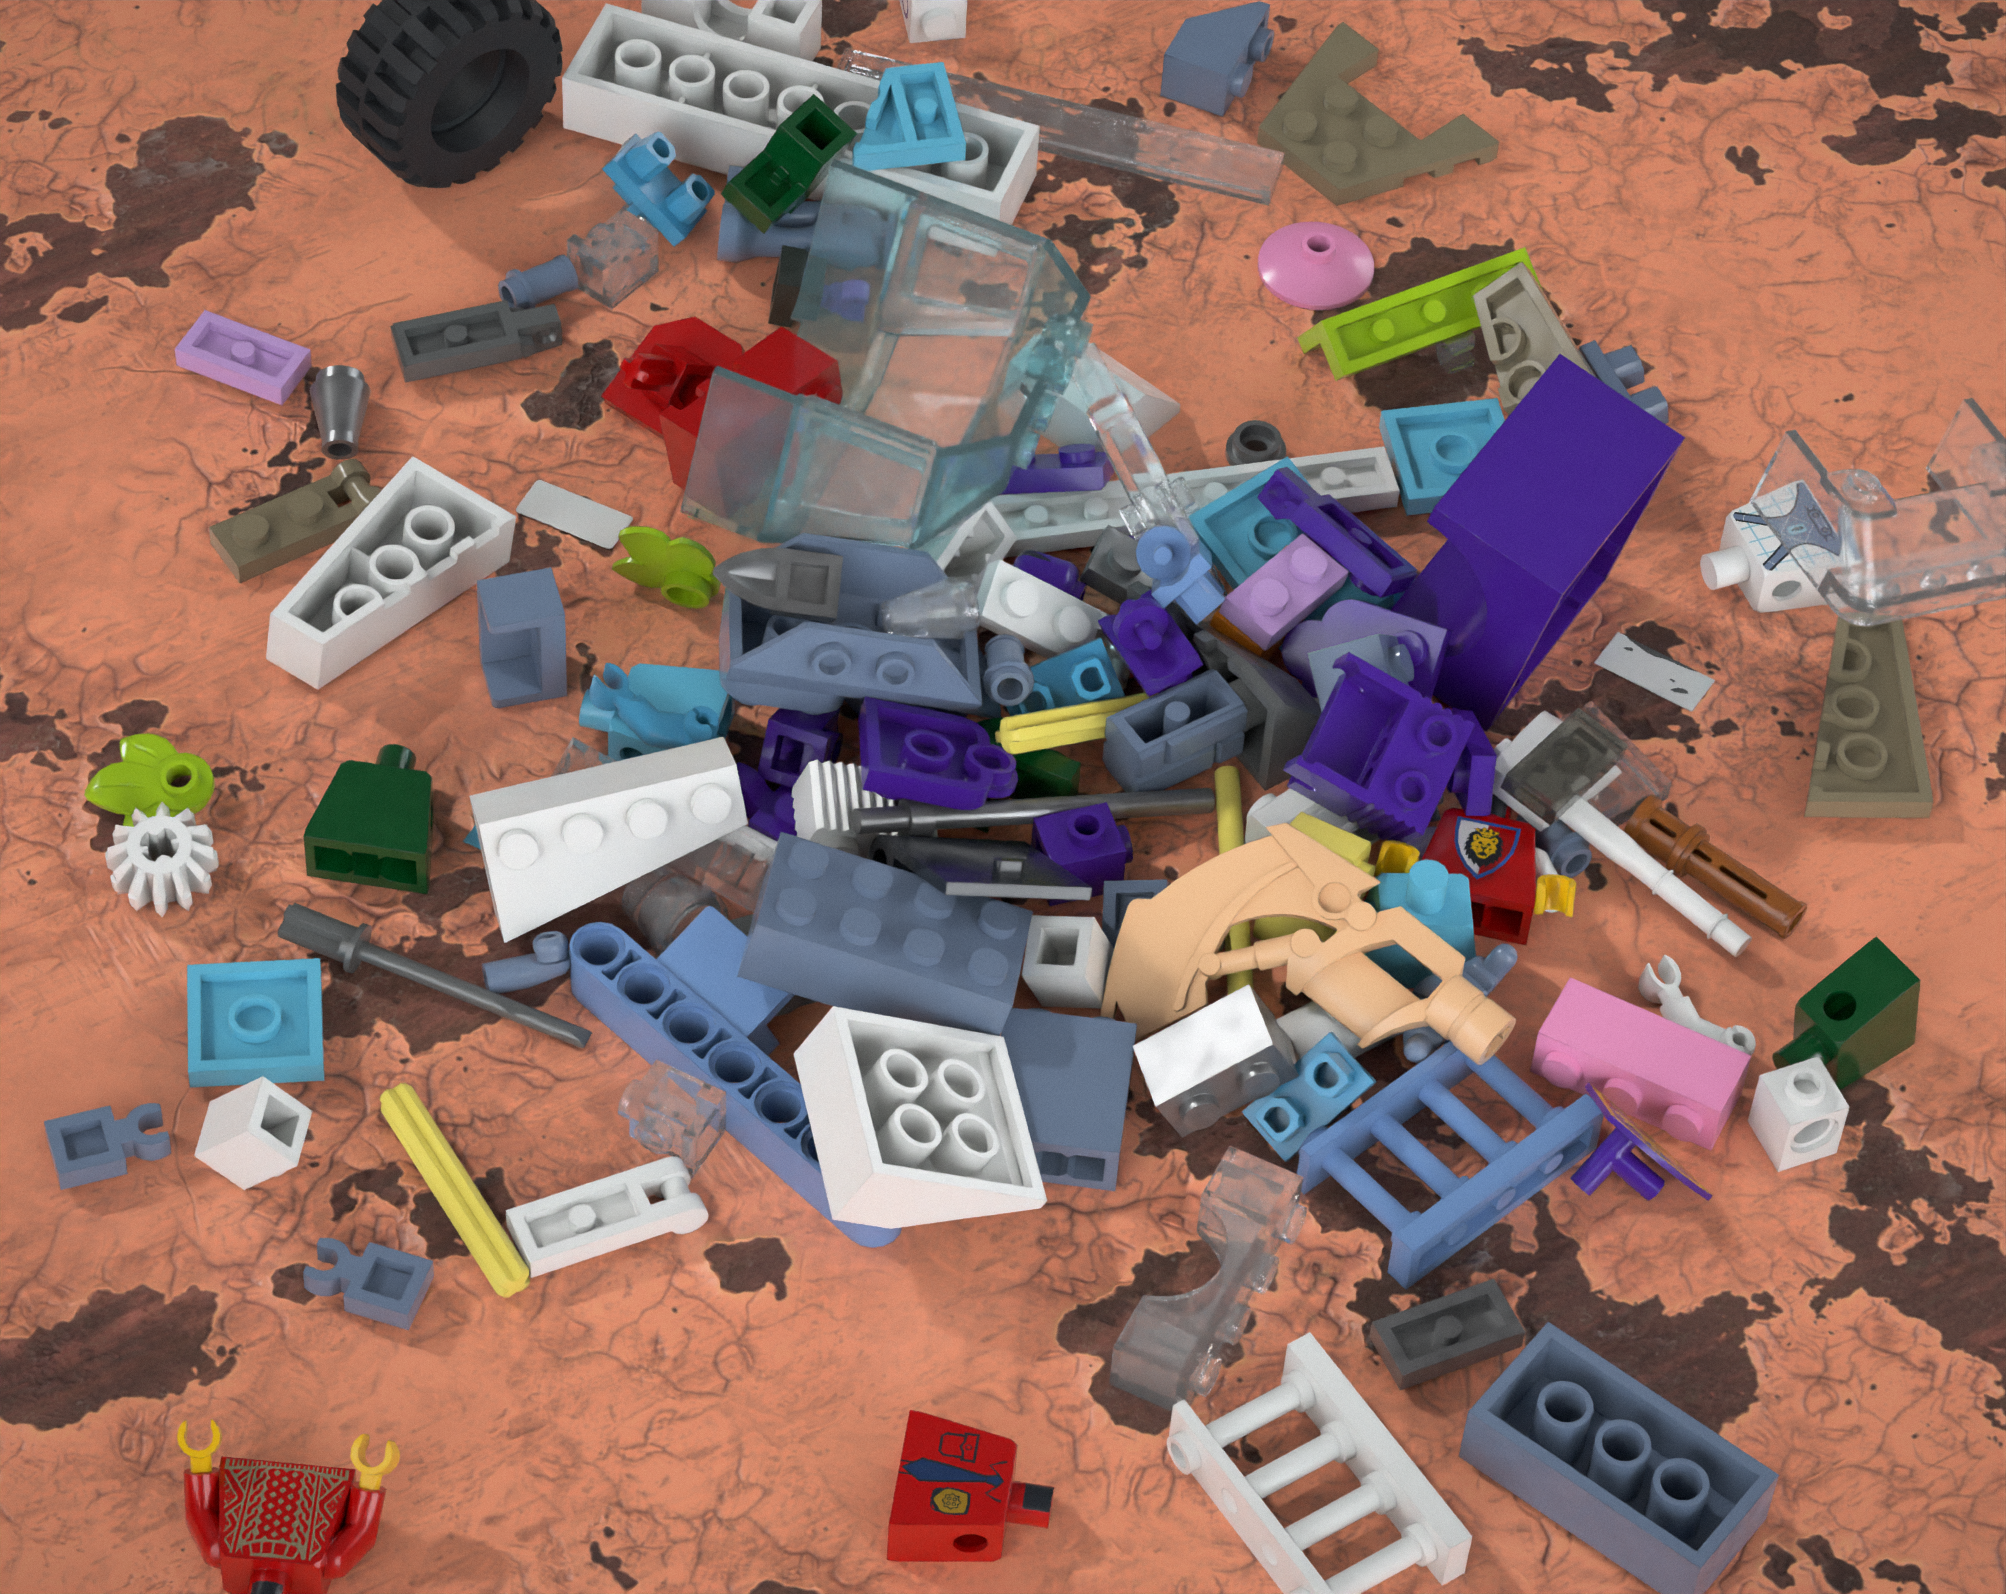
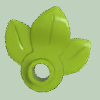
[612,526,721,609]
[84,733,215,827]

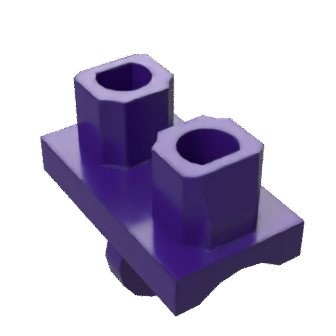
[1098,589,1203,697]

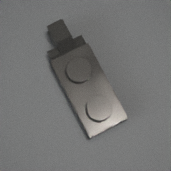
[390,300,562,383]

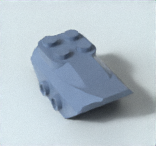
[719,533,1001,719]

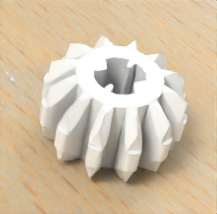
[105,802,219,917]

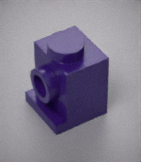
[758,708,843,788]

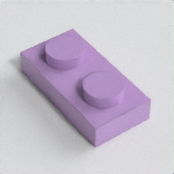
[175,310,312,405]
[1219,533,1349,651]

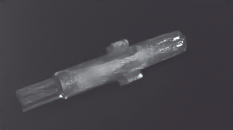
[1063,342,1228,624]

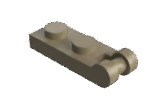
[209,459,382,583]

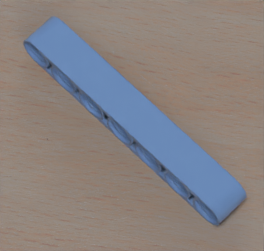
[569,922,902,1248]

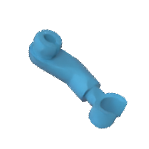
[589,663,720,749]

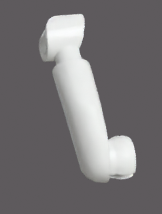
[1638,955,1756,1056]

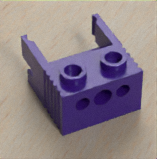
[1283,652,1475,843]

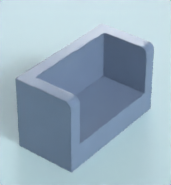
[477,567,567,708]

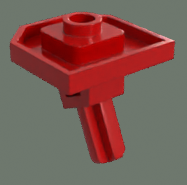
[601,316,745,440]

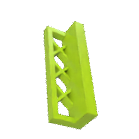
[1297,247,1542,381]

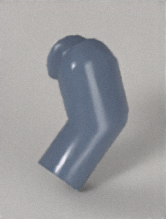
[482,931,571,994]

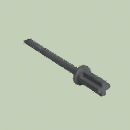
[278,903,592,1048]

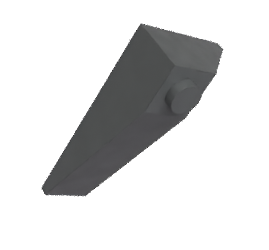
[1127,581,1322,791]

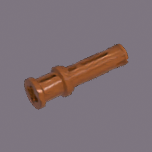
[1624,794,1807,939]

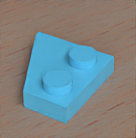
[852,62,966,172]

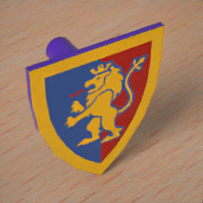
[1570,1082,1713,1201]

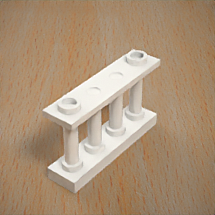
[1167,1332,1472,1594]

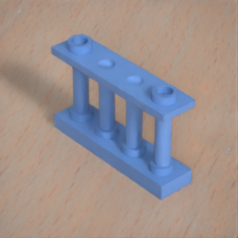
[1295,1040,1604,1289]

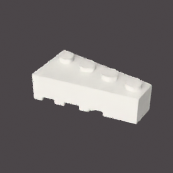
[266,456,516,690]
[469,737,748,943]

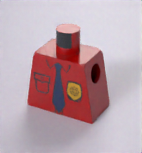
[887,1410,1054,1562]

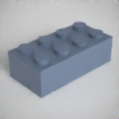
[737,832,1033,1036]
[1459,1322,1779,1594]

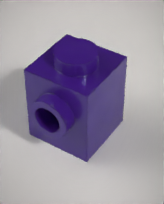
[1031,802,1133,906]

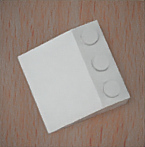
[794,1006,1047,1229]

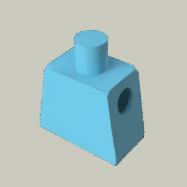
[579,663,735,763]
[1364,860,1476,988]

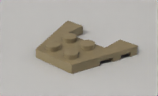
[1257,22,1499,206]

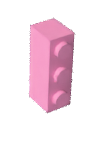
[1530,977,1751,1151]

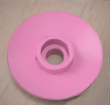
[1258,222,1374,310]

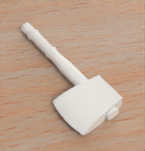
[1493,711,1752,958]

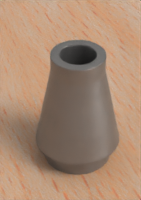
[310,365,371,460]

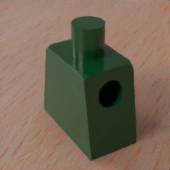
[304,744,434,894]
[1772,936,1921,1090]

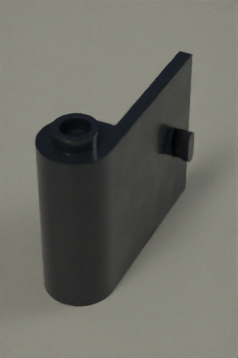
[867,835,1092,905]

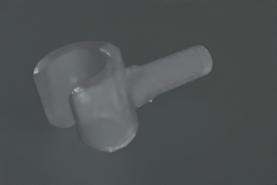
[1436,331,1475,374]

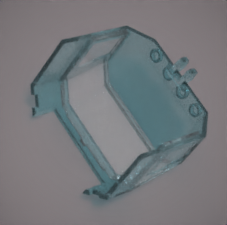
[680,159,1094,552]

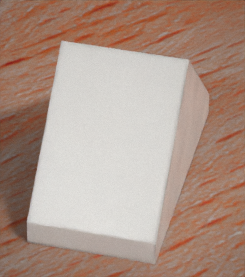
[904,492,1017,606]

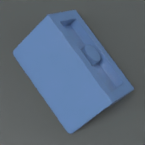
[656,906,795,1056]

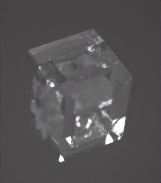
[567,208,659,310]
[618,1060,726,1179]

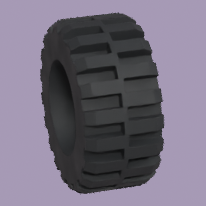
[336,0,563,188]

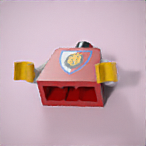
[1374,794,1576,946]

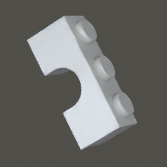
[641,0,822,62]

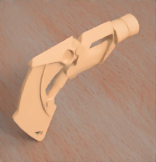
[1100,823,1516,1065]

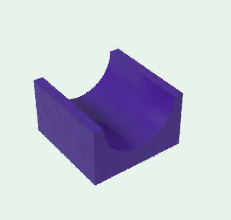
[1391,354,1685,732]

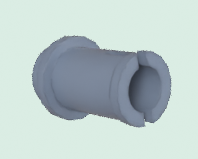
[498,254,578,310]
[983,634,1034,706]
[1516,815,1592,878]

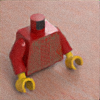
[177,1419,400,1594]

